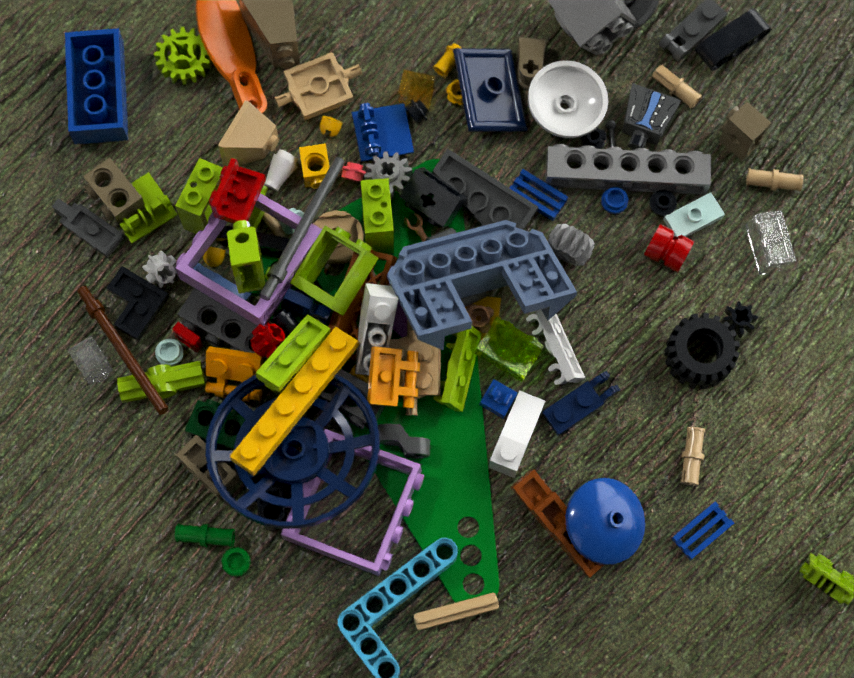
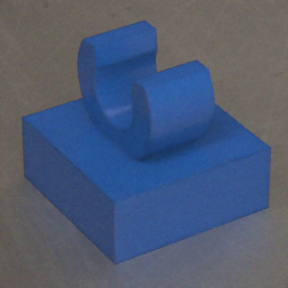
[479,379,518,419]

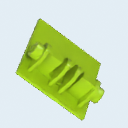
[114,172,178,244]
[799,553,854,605]

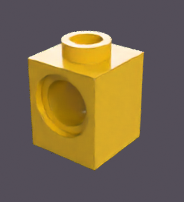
[299,143,330,189]

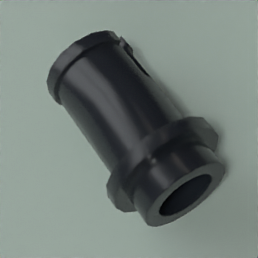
[272,307,299,335]

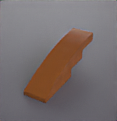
[510,469,604,578]

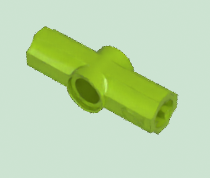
[117,361,206,403]

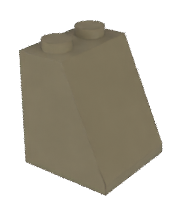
[239,0,300,69]

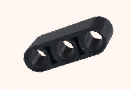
[695,8,771,71]

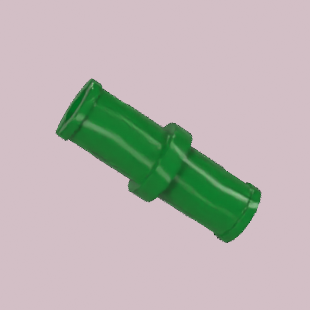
[174,523,235,547]

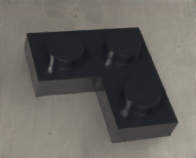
[107,266,169,342]

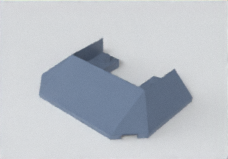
[387,220,577,350]

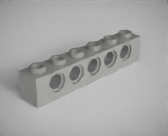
[545,144,711,195]

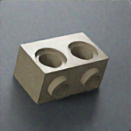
[83,158,145,226]
[176,435,240,501]

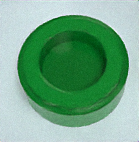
[221,547,251,577]

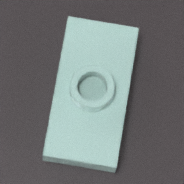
[663,192,725,237]

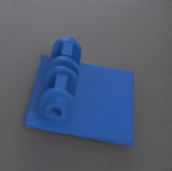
[352,103,414,162]

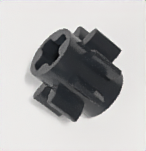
[721,301,758,338]

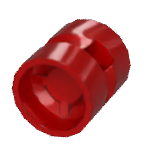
[644,224,695,273]

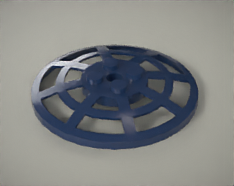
[205,365,380,529]

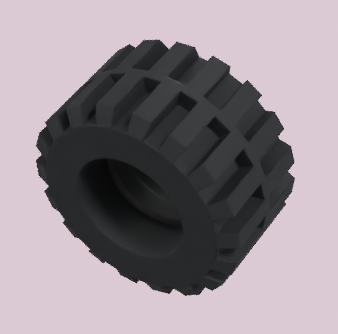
[664,313,740,389]

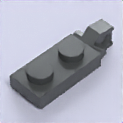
[52,198,125,258]

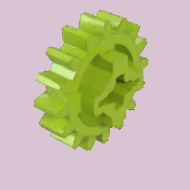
[154,27,211,85]

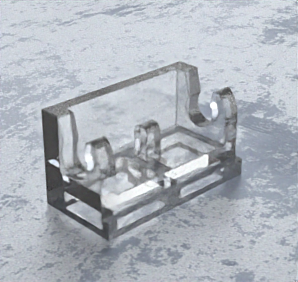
[745,210,796,275]

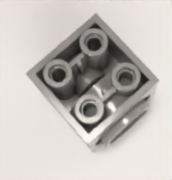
[548,0,638,55]

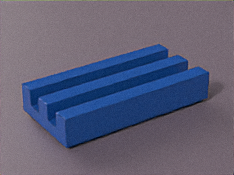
[510,169,568,221]
[671,501,734,560]

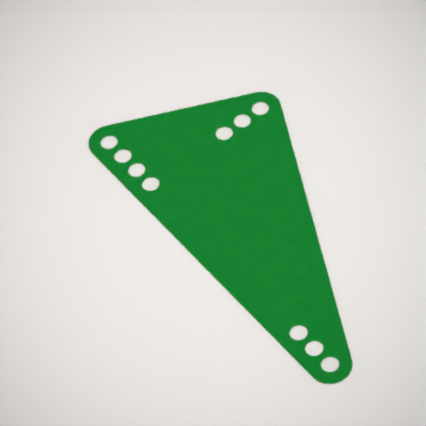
[261,159,500,603]

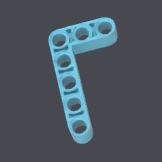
[338,538,458,678]

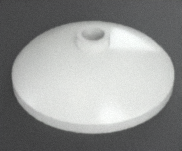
[528,61,608,138]

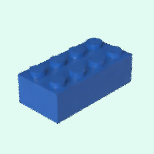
[65,28,128,144]

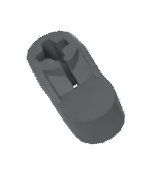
[378,424,430,459]

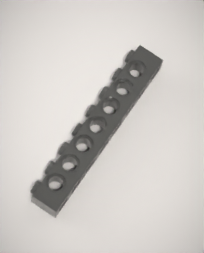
[177,288,386,429]

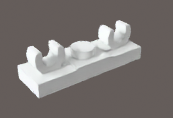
[526,309,586,385]

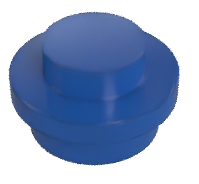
[601,187,629,214]

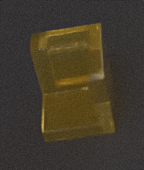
[398,70,435,110]

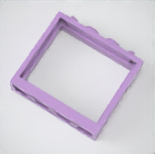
[176,193,322,326]
[281,429,424,576]

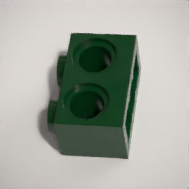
[184,399,252,451]

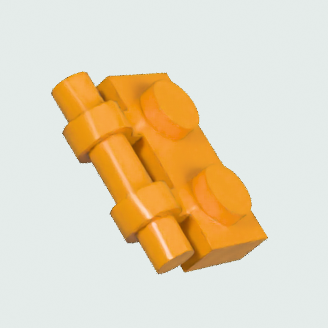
[205,346,264,402]
[367,346,420,409]

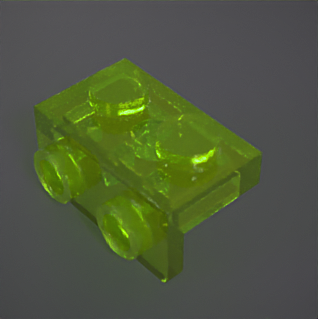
[475,317,544,382]

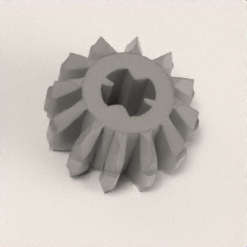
[548,224,594,266]

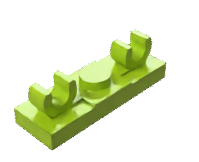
[256,314,330,392]
[433,326,482,412]

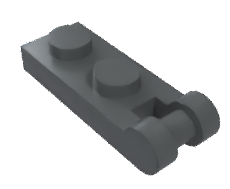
[658,0,728,62]

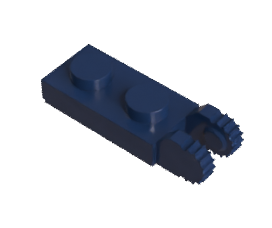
[542,371,621,436]

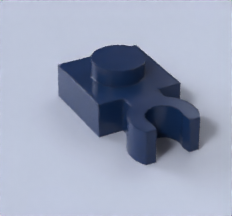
[281,288,331,325]

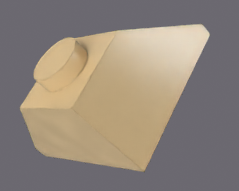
[218,100,279,166]

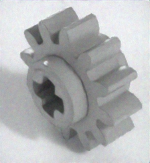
[364,151,413,199]

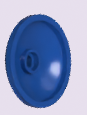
[566,478,645,565]

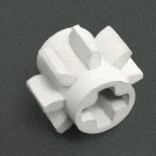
[142,251,177,288]

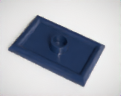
[453,48,528,132]

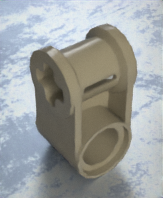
[517,37,546,90]

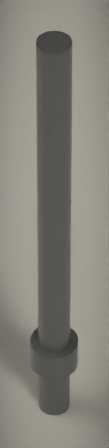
[259,157,345,301]

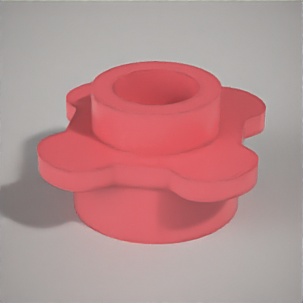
[341,162,367,182]

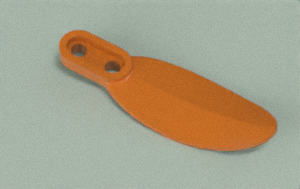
[196,0,267,114]

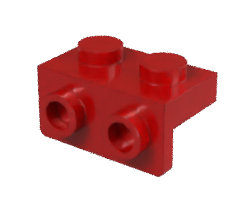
[209,158,266,224]

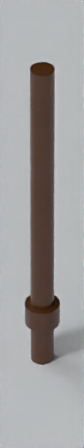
[77,286,169,415]

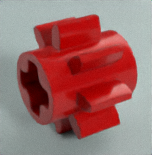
[250,322,285,358]

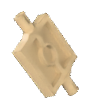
[274,52,362,121]
[389,320,441,416]

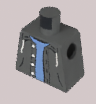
[622,83,681,150]

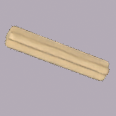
[414,593,499,630]

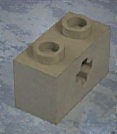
[719,102,771,162]

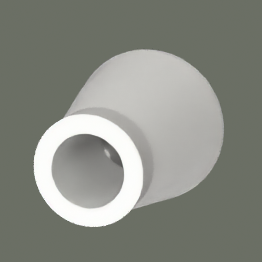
[264,149,298,192]

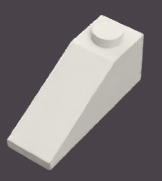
[488,390,545,478]

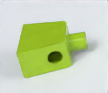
[227,220,266,294]

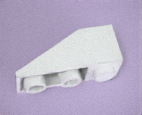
[355,283,398,375]

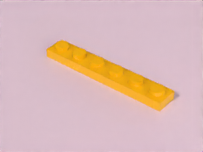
[230,326,359,476]

